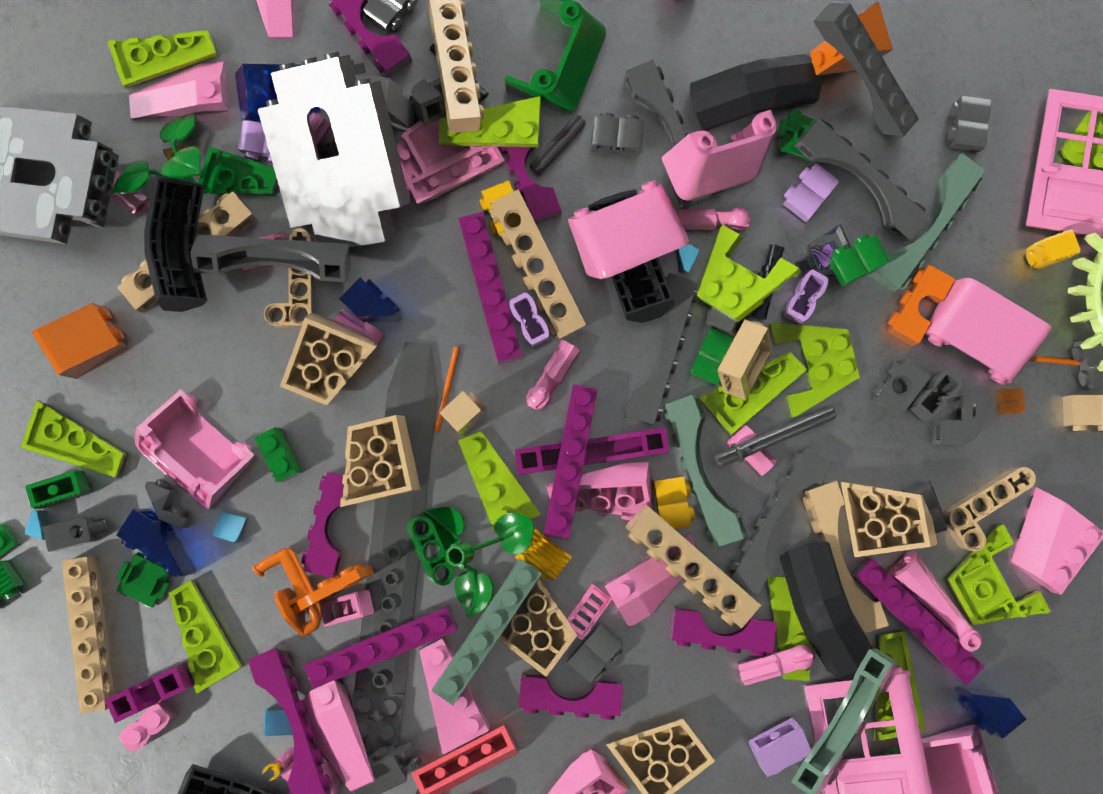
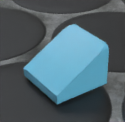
[677,244,700,273]
[25,509,49,540]
[212,511,247,543]
[263,707,292,736]

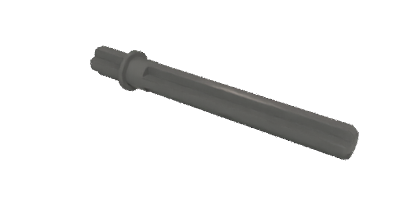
[714,407,836,467]

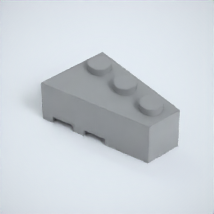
[364,74,420,131]

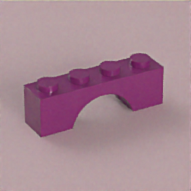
[328,0,412,78]
[500,147,562,225]
[301,472,344,578]
[670,607,777,656]
[519,673,623,720]

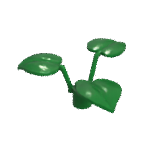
[113,113,201,196]
[423,506,535,617]

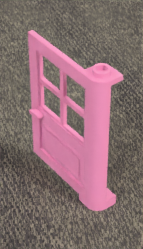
[1026,89,1103,239]
[805,667,932,794]

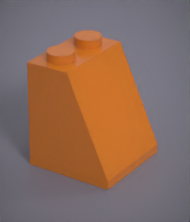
[810,2,893,75]
[32,303,126,379]

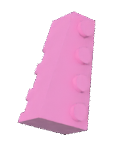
[419,636,490,755]

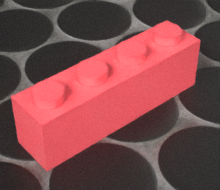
[412,725,519,794]

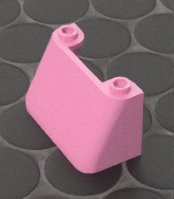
[661,110,777,201]
[568,181,689,279]
[924,278,1052,384]
[135,389,255,509]
[921,724,999,794]

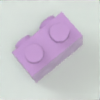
[748,718,811,777]

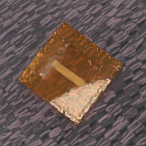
[995,388,1025,415]

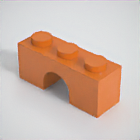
[887,264,955,346]

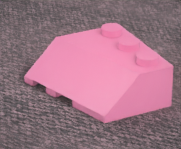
[1010,487,1103,594]

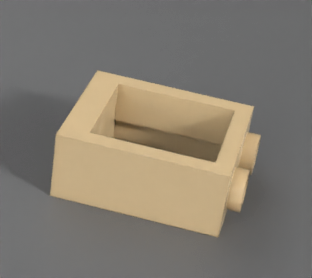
[718,320,772,401]

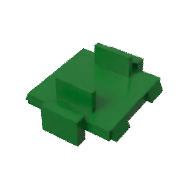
[776,109,822,161]
[116,552,172,609]

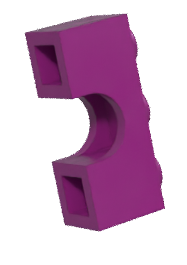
[105,663,194,723]

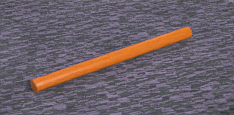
[434,347,460,432]
[1029,355,1079,365]

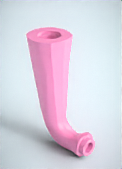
[888,551,983,651]

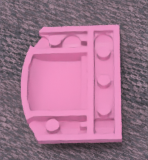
[396,116,505,205]

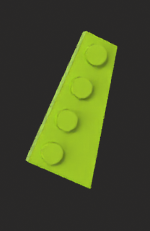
[107,30,218,88]
[439,96,541,147]
[699,352,807,436]
[20,400,126,477]
[458,431,541,533]
[766,575,812,681]
[168,580,243,694]
[874,630,926,741]

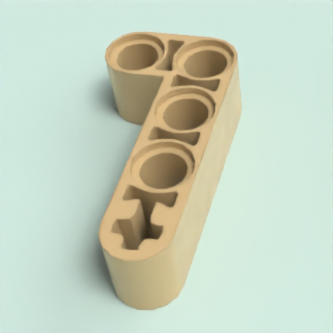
[264,228,316,329]
[943,467,1036,551]

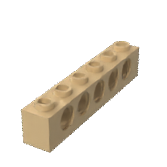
[428,0,484,133]
[489,189,586,339]
[117,191,257,313]
[625,504,761,629]
[61,555,114,714]

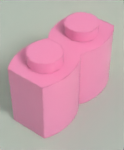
[119,699,178,752]

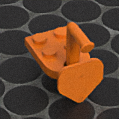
[252,548,375,637]

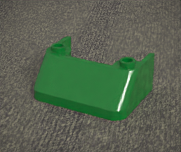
[505,0,606,114]

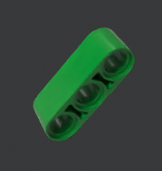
[406,516,454,586]

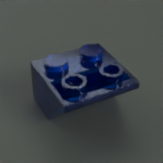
[339,277,402,323]
[954,686,1027,739]

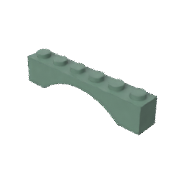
[869,153,986,292]
[664,394,748,548]
[431,558,542,705]
[791,649,898,794]

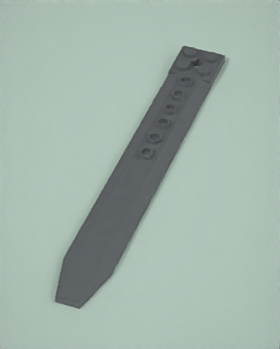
[352,342,438,746]

